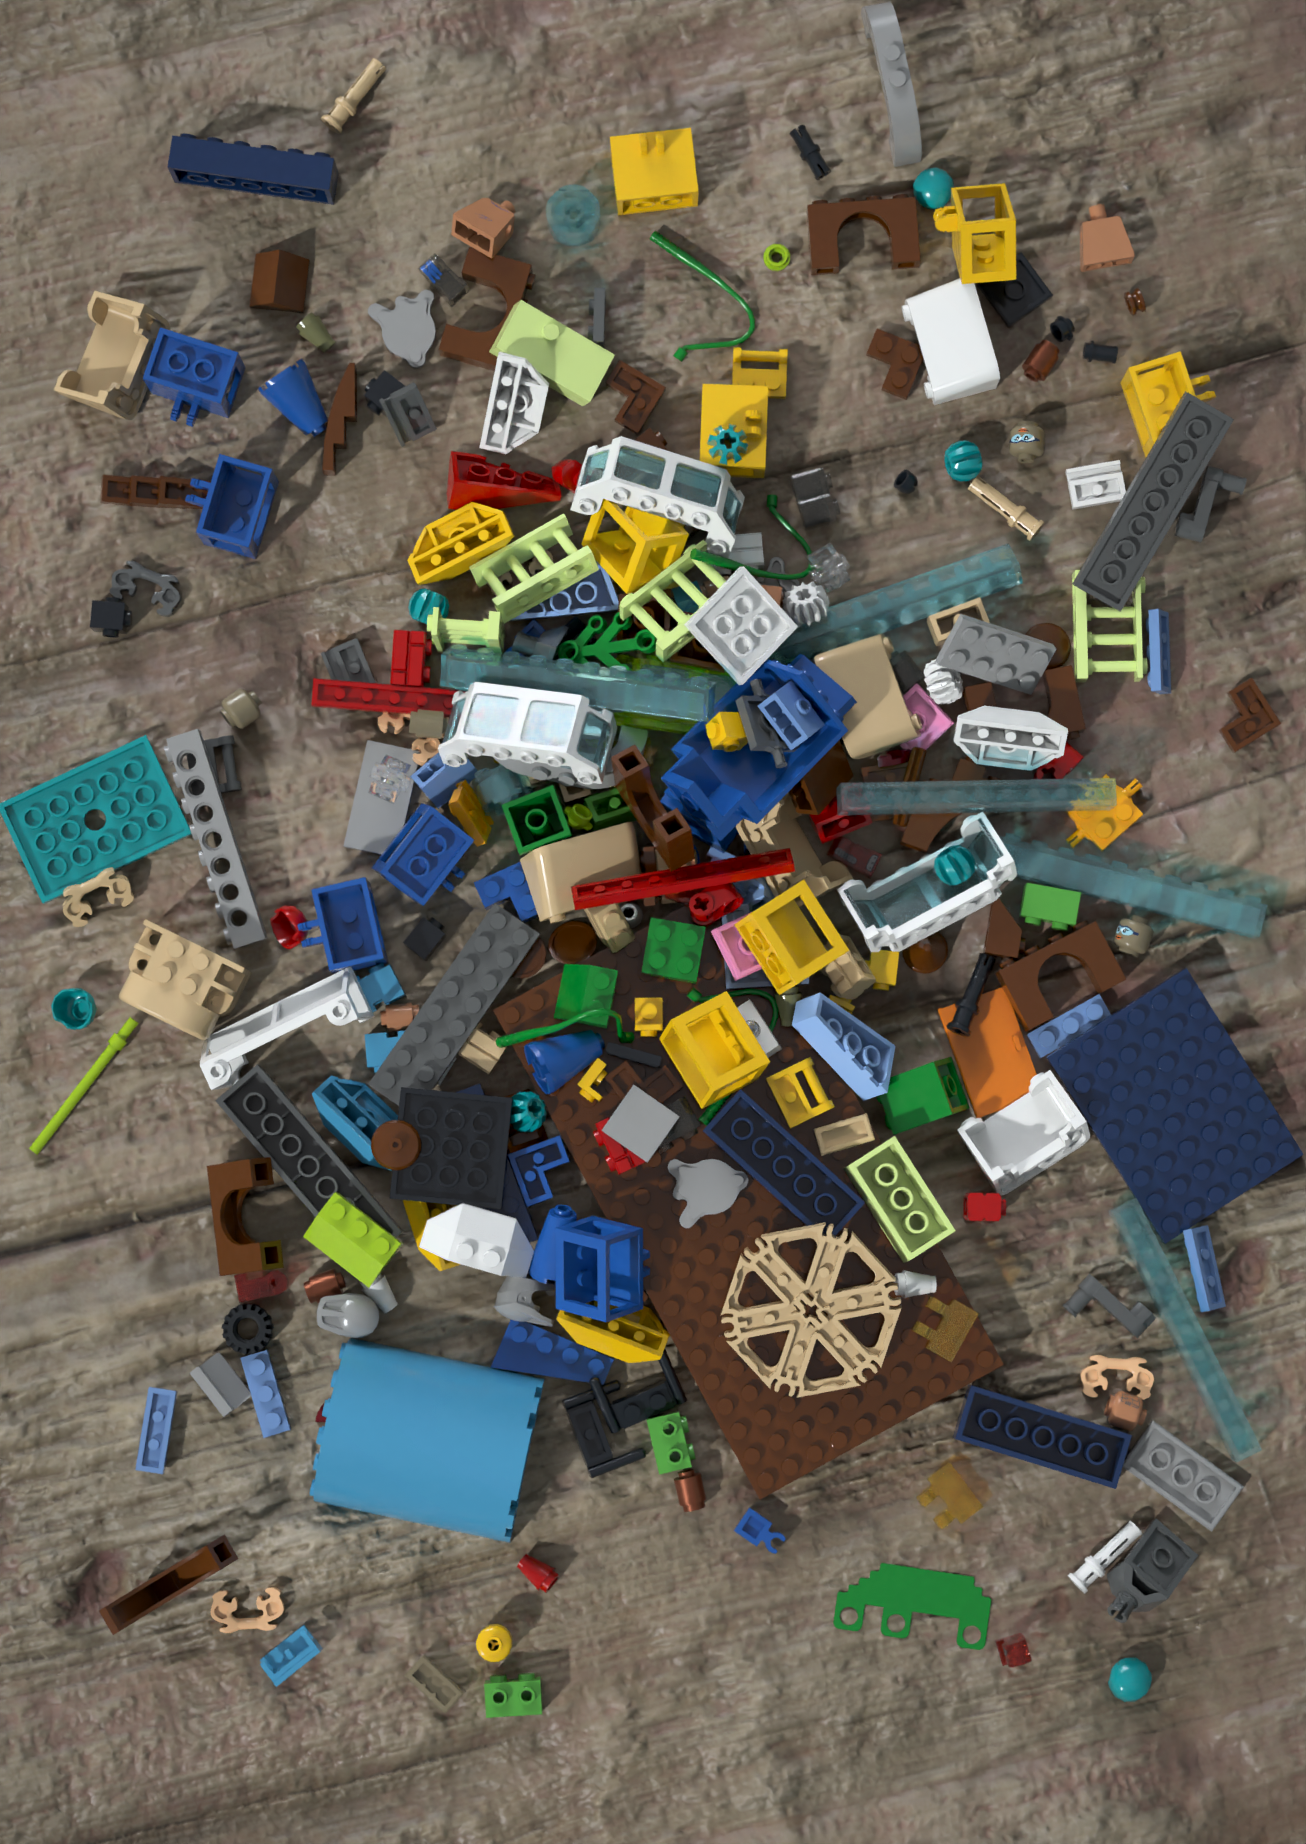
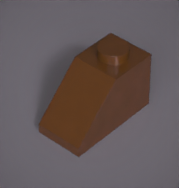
[983,899,1026,960]

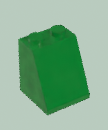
[501,785,572,855]
[554,964,619,1029]
[876,1057,970,1135]

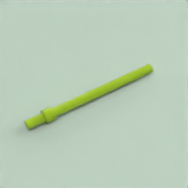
[29,1017,139,1155]

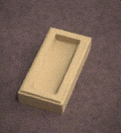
[813,1113,875,1156]

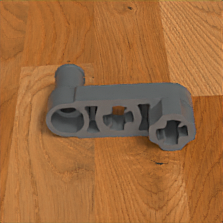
[1174,465,1247,543]
[1062,1274,1156,1338]

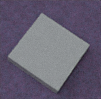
[601,1085,679,1163]

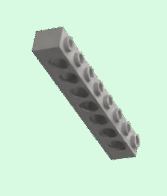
[164,729,268,949]

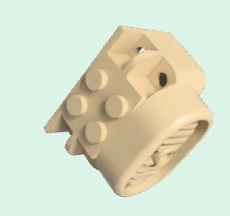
[119,919,252,1040]

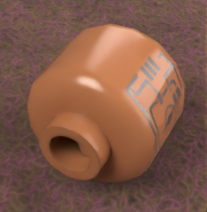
[1104,1391,1147,1432]

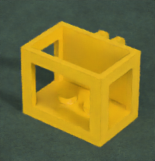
[610,128,699,215]
[933,183,1016,284]
[1121,351,1216,457]
[700,384,768,478]
[581,485,689,594]
[734,880,849,995]
[659,991,770,1109]

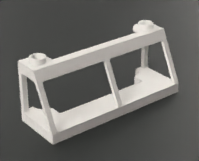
[200,967,375,1090]

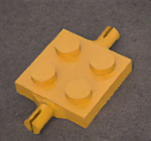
[1065,774,1143,852]

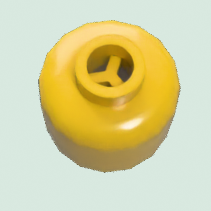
[476,1624,513,1662]

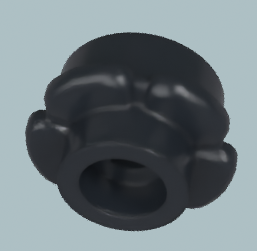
[1050,316,1075,342]

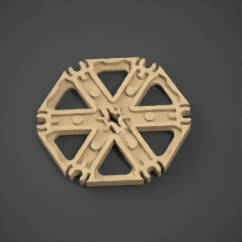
[721,1222,902,1398]

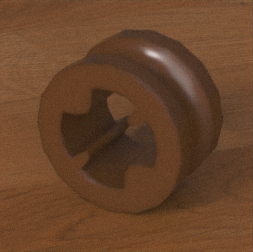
[1124,288,1146,316]

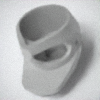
[494,1276,556,1327]
[317,1293,379,1338]

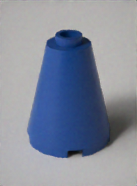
[258,359,328,437]
[524,1030,605,1094]
[528,1205,577,1284]

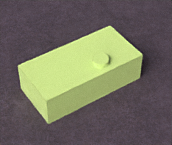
[489,300,615,406]
[843,1136,956,1263]

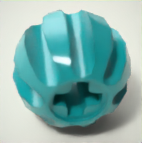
[707,424,749,465]
[944,441,982,481]
[408,588,449,624]
[934,845,976,885]
[510,1092,547,1132]

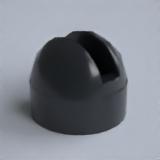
[894,470,918,494]

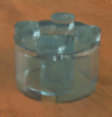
[546,184,601,246]
[472,763,534,816]

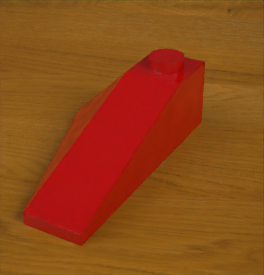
[447,451,561,510]

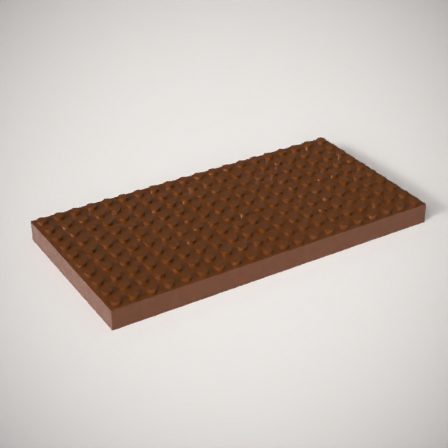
[493,901,1004,1500]

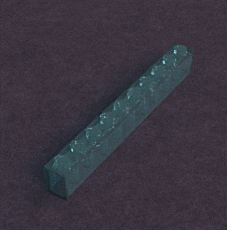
[768,543,1023,666]
[440,644,716,722]
[836,778,1117,815]
[990,833,1267,939]
[1108,1198,1262,1462]

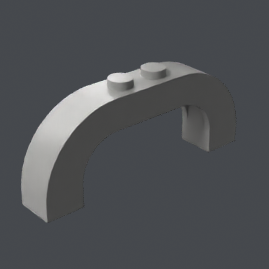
[861,1,922,167]
[482,707,649,789]

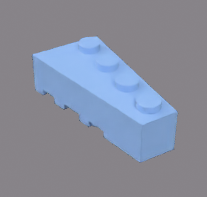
[508,561,619,622]
[792,993,896,1101]

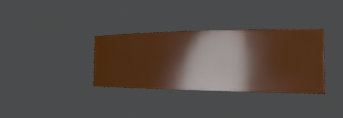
[323,363,357,476]
[100,475,211,509]

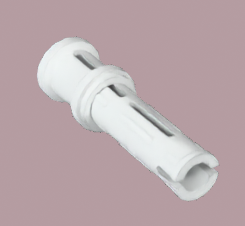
[1067,1521,1143,1594]

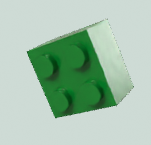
[641,918,706,984]

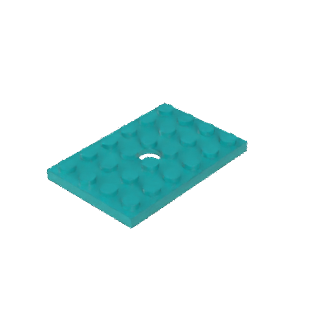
[0,735,192,904]

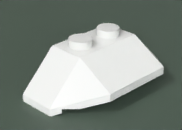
[479,352,549,455]
[954,706,1068,771]
[419,1203,534,1278]

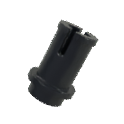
[1083,341,1118,364]

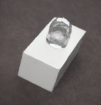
[737,999,782,1058]

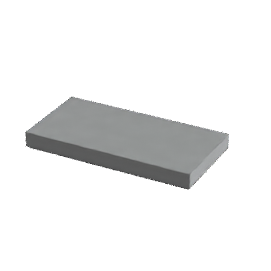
[344,740,420,857]
[1123,1420,1244,1532]

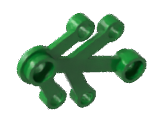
[558,612,657,686]

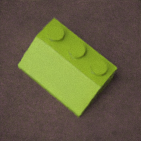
[303,1192,403,1288]

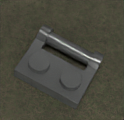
[187,735,242,796]

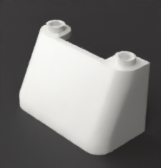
[902,278,1000,405]
[957,1070,1090,1196]

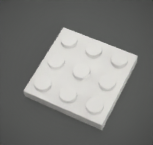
[684,566,798,685]

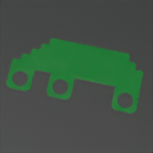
[833,1563,991,1650]

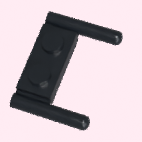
[589,1349,687,1433]
[562,1380,646,1479]

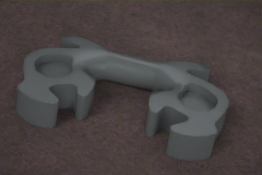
[109,561,181,617]

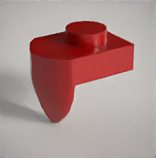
[551,459,596,494]

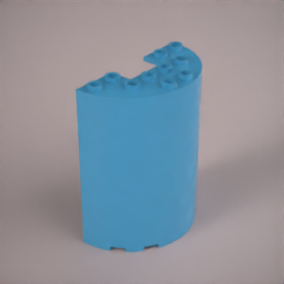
[309,1338,545,1543]

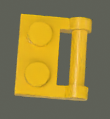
[732,347,788,399]
[766,1057,835,1129]

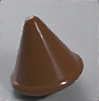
[902,931,948,974]

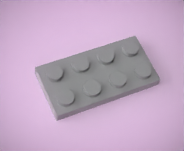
[936,614,1056,695]

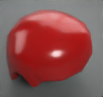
[270,906,308,949]

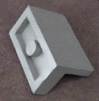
[190,1352,251,1417]

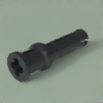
[947,953,996,1037]

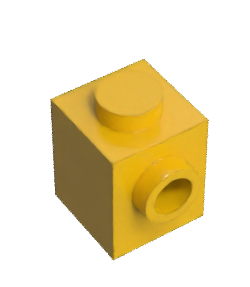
[705,712,748,752]
[864,950,899,991]

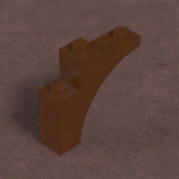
[900,757,1034,853]
[99,1534,239,1635]

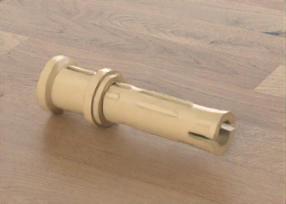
[321,58,386,134]
[968,475,1045,541]

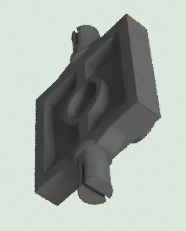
[736,679,800,768]

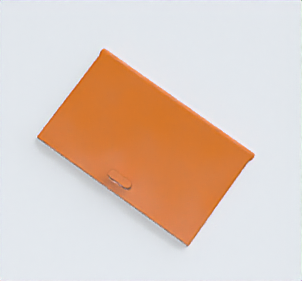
[938,987,1037,1118]

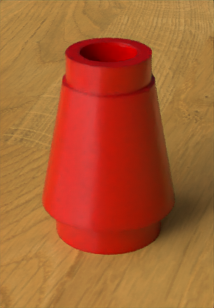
[517,1554,559,1593]

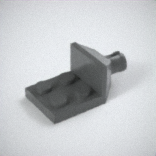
[512,626,610,705]
[1106,1519,1198,1623]

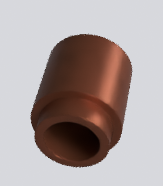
[1022,340,1060,382]
[303,1268,347,1304]
[674,1469,706,1512]

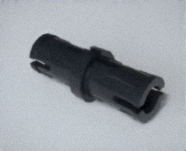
[789,125,831,180]

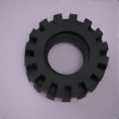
[222,1304,274,1354]

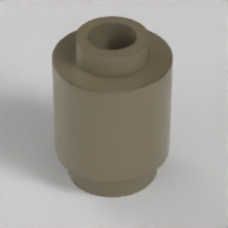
[409,709,449,739]

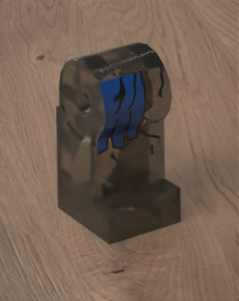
[418,253,469,307]

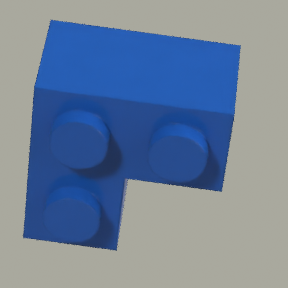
[474,862,538,923]
[508,1135,570,1207]

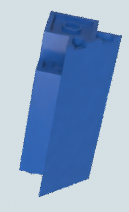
[661,654,857,842]

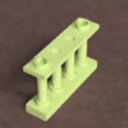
[469,513,599,624]
[619,540,726,662]
[1072,570,1148,682]
[427,607,505,657]

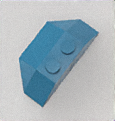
[312,1076,398,1171]

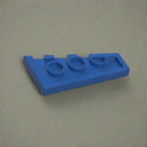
[491,1320,614,1385]

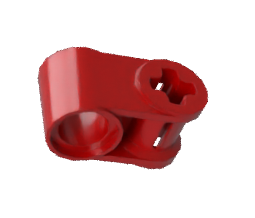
[1033,741,1084,791]
[689,883,744,927]

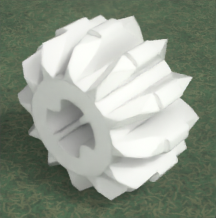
[782,581,830,627]
[924,659,964,705]

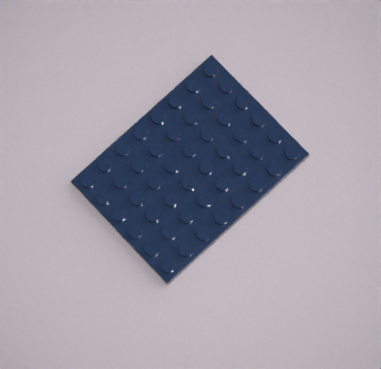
[1046,968,1304,1244]

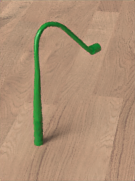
[650,231,755,362]
[690,494,814,580]
[687,987,778,1126]
[496,1009,635,1048]

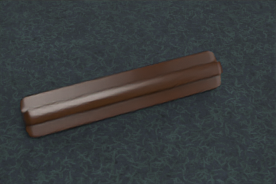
[893,747,926,827]

